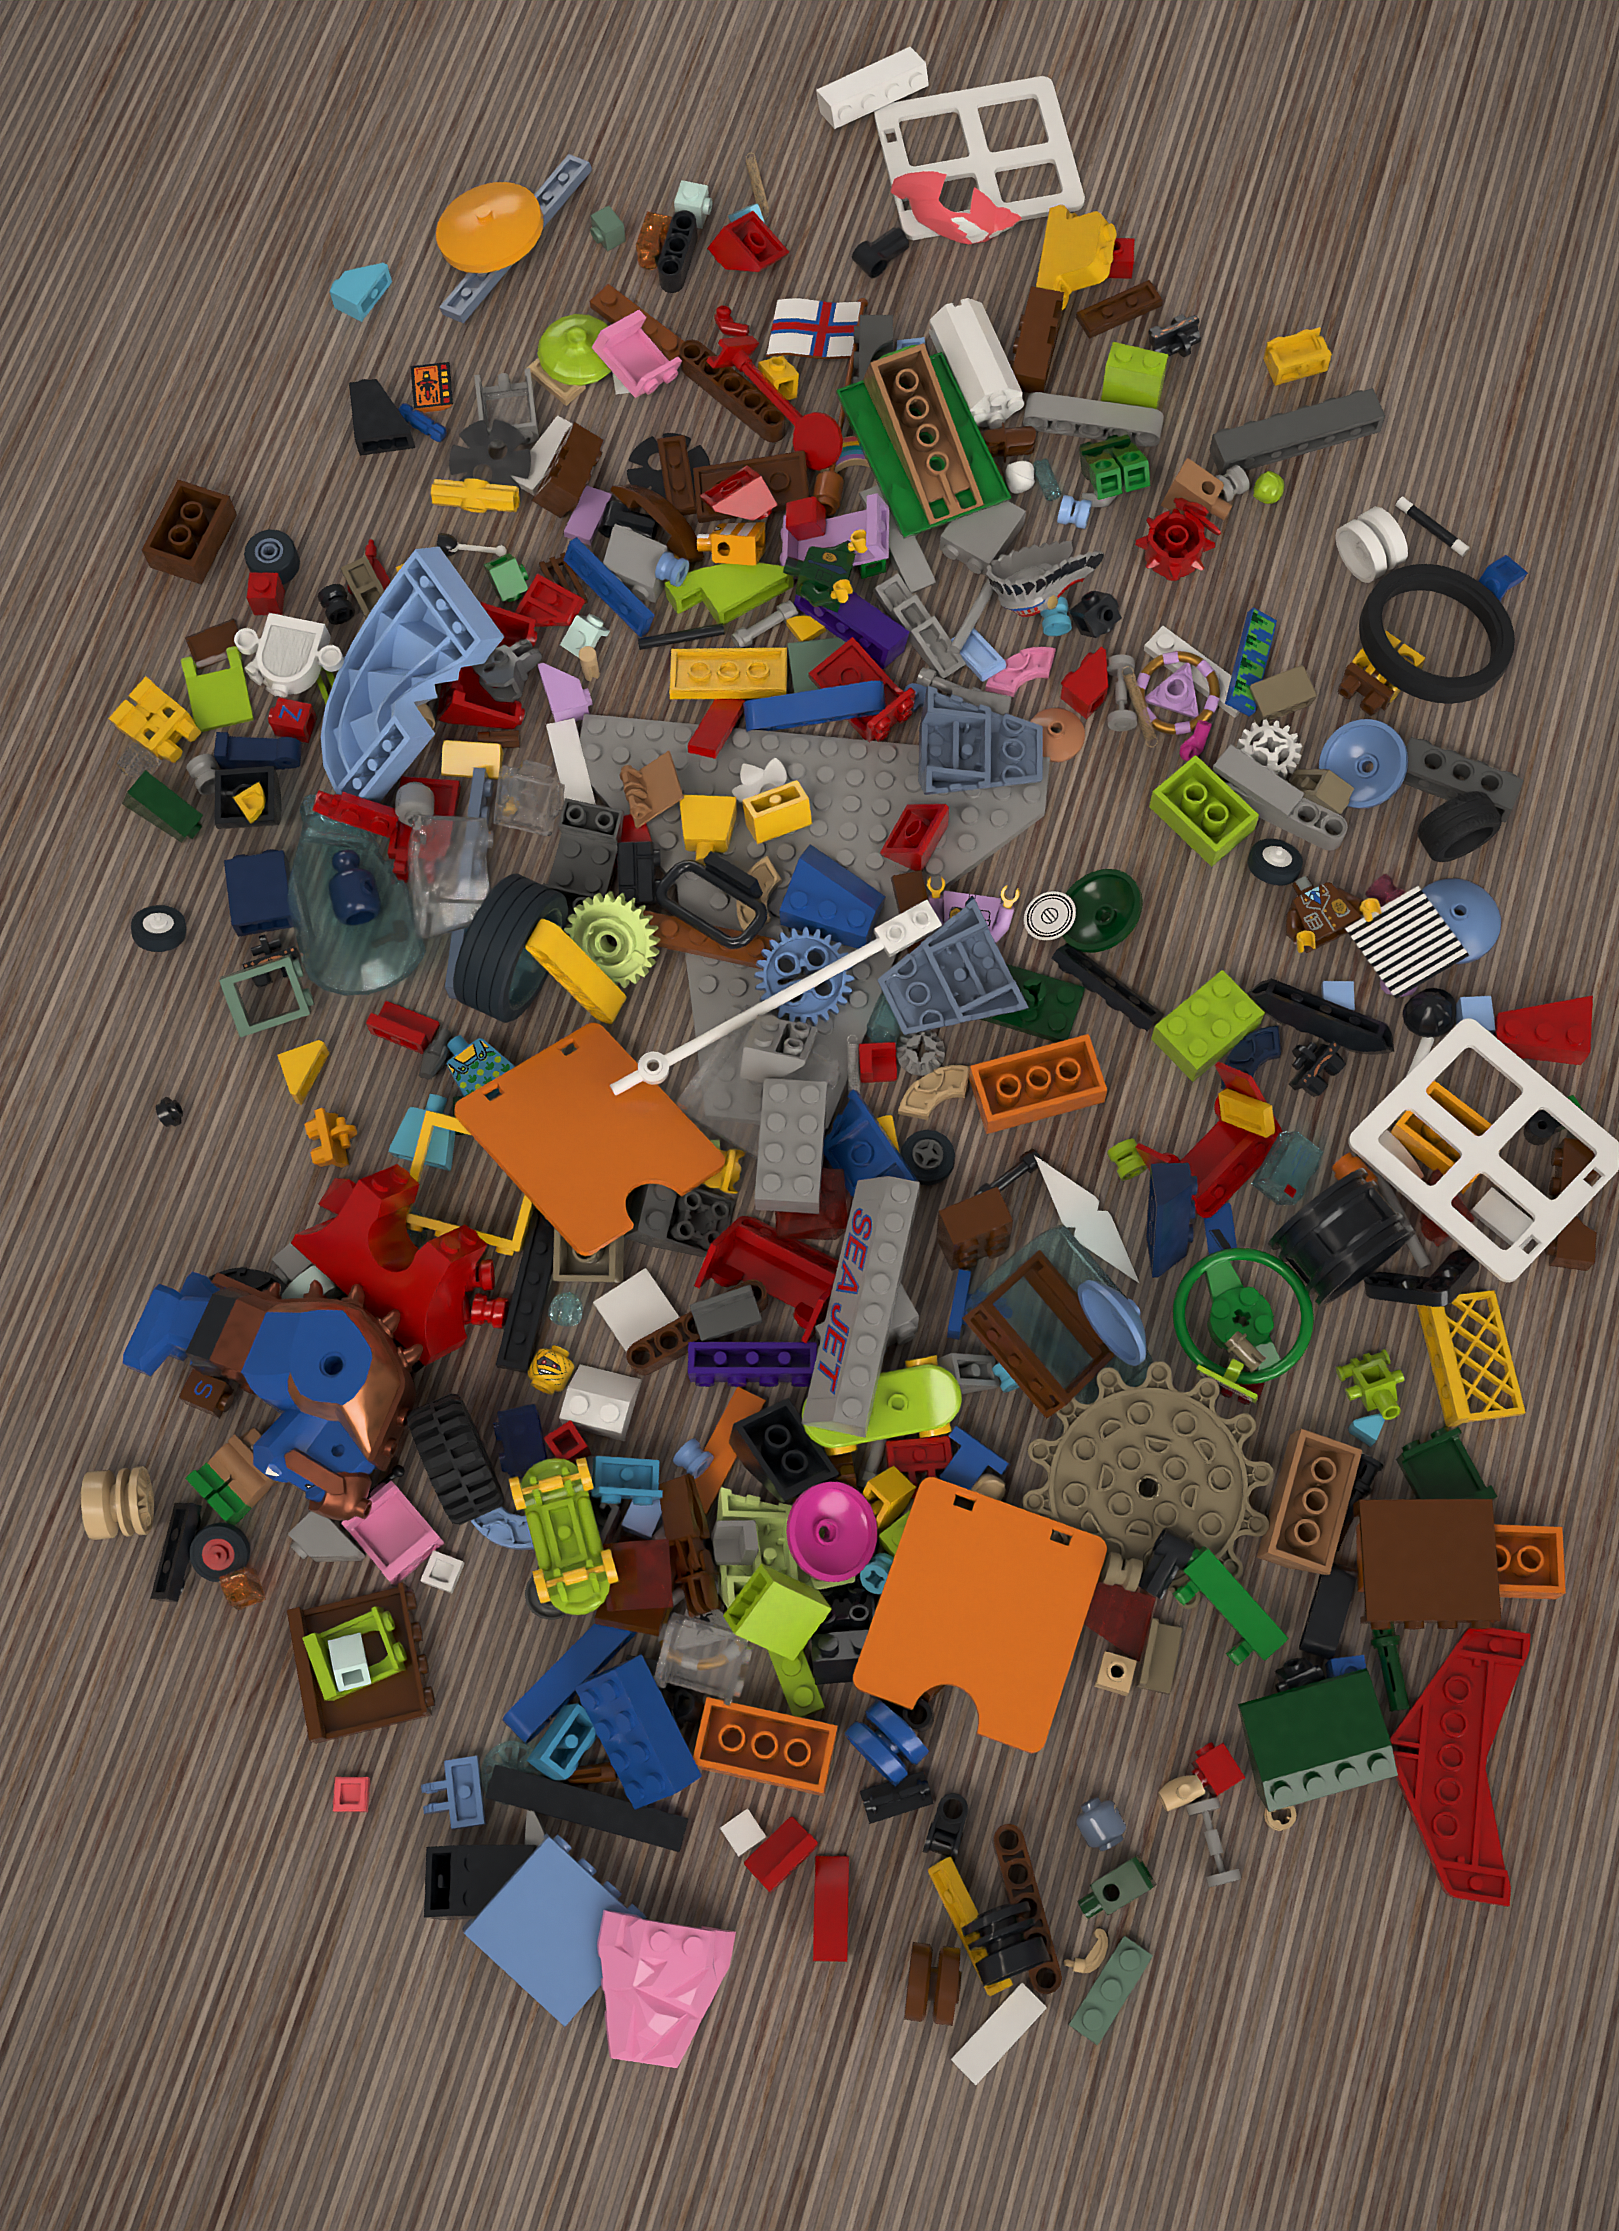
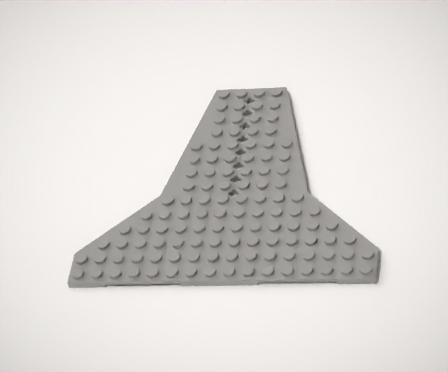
[580,714,1050,1132]

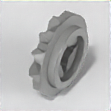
[896,1031,945,1076]

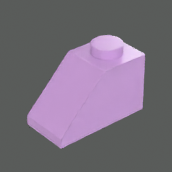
[537,663,593,722]

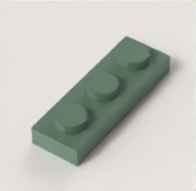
[1068,1936,1153,2045]

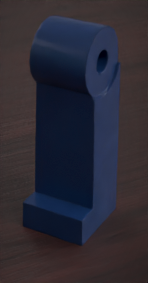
[214,732,302,770]

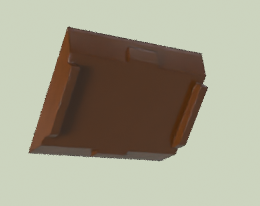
[185,619,241,670]

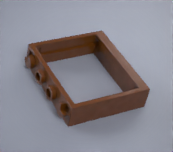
[962,1249,1115,1419]

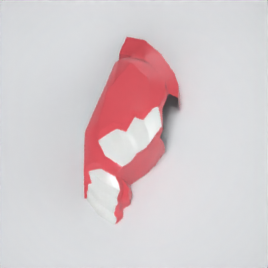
[891,171,1022,245]

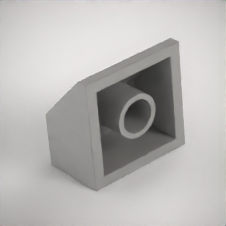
[603,524,668,603]

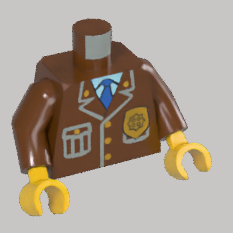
[1286,876,1382,954]

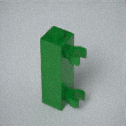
[1172,1546,1289,1666]

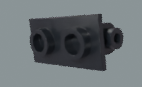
[860,1771,934,1824]

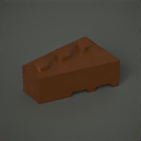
[1009,286,1064,393]
[531,422,604,518]

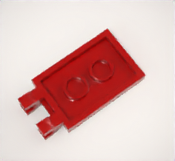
[387,776,461,885]

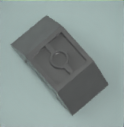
[542,798,624,920]

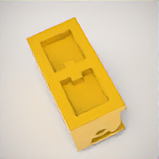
[1263,327,1332,386]

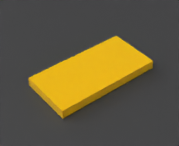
[669,647,787,699]

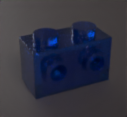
[493,1404,548,1479]

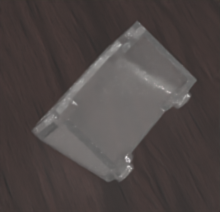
[408,815,493,939]

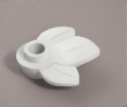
[732,758,787,804]

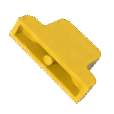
[1036,205,1117,310]

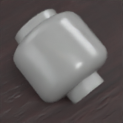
[395,782,435,827]

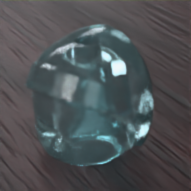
[548,1292,583,1327]

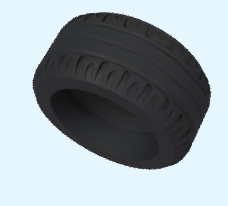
[1417,791,1502,862]

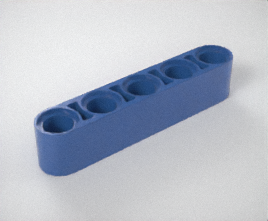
[743,681,886,732]
[502,1623,637,1744]

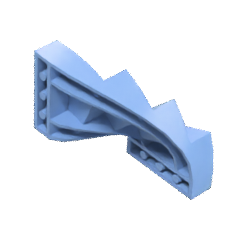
[321,547,504,803]

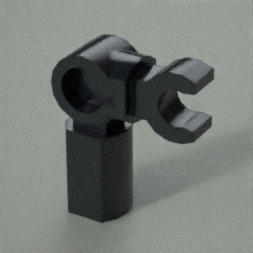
[664,1669,705,1730]

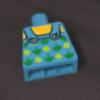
[446,1035,515,1101]

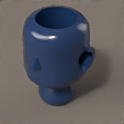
[328,849,381,926]

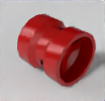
[465,1259,495,1292]
[471,1293,509,1329]

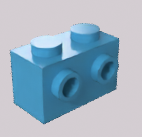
[526,1703,597,1781]

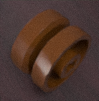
[904,1942,962,2026]

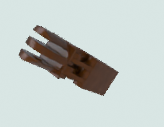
[980,422,1036,463]
[658,1473,721,1618]

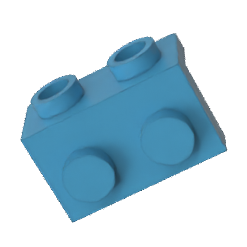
[591,1456,663,1506]

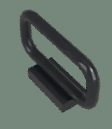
[655,851,768,949]

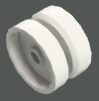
[1335,506,1408,583]

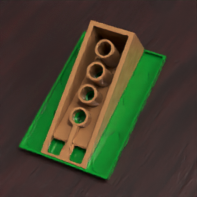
[836,343,1012,539]

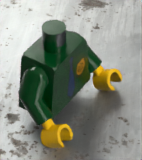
[783,529,868,613]

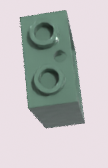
[219,954,315,1038]

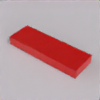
[688,699,745,759]

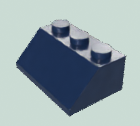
[1146,1163,1198,1278]

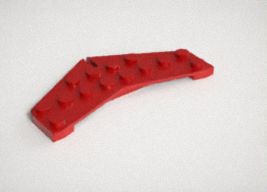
[1390,1627,1531,1907]

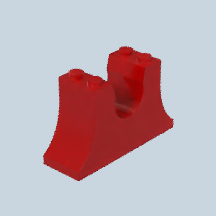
[291,1164,488,1366]

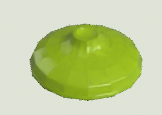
[537,314,611,386]

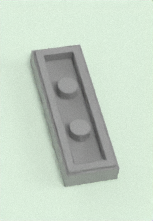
[1212,744,1305,819]

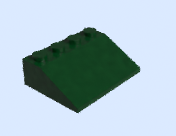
[1238,1668,1398,1812]

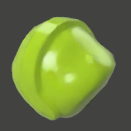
[1253,471,1284,504]

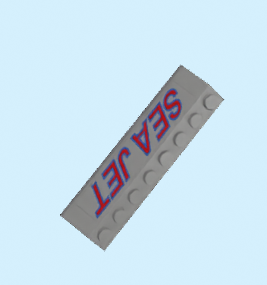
[801,1176,920,1438]

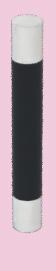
[1395,496,1470,557]

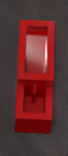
[813,1856,849,1962]

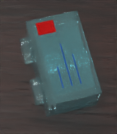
[1251,1131,1324,1205]

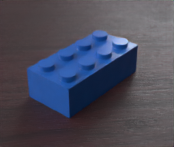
[575,1654,702,1810]

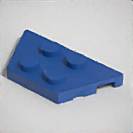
[823,1089,918,1197]

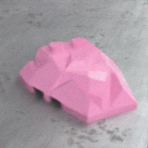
[597,1910,736,2068]

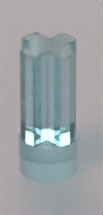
[1033,458,1062,501]

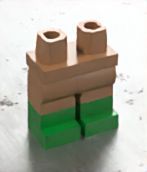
[185,1427,279,1526]

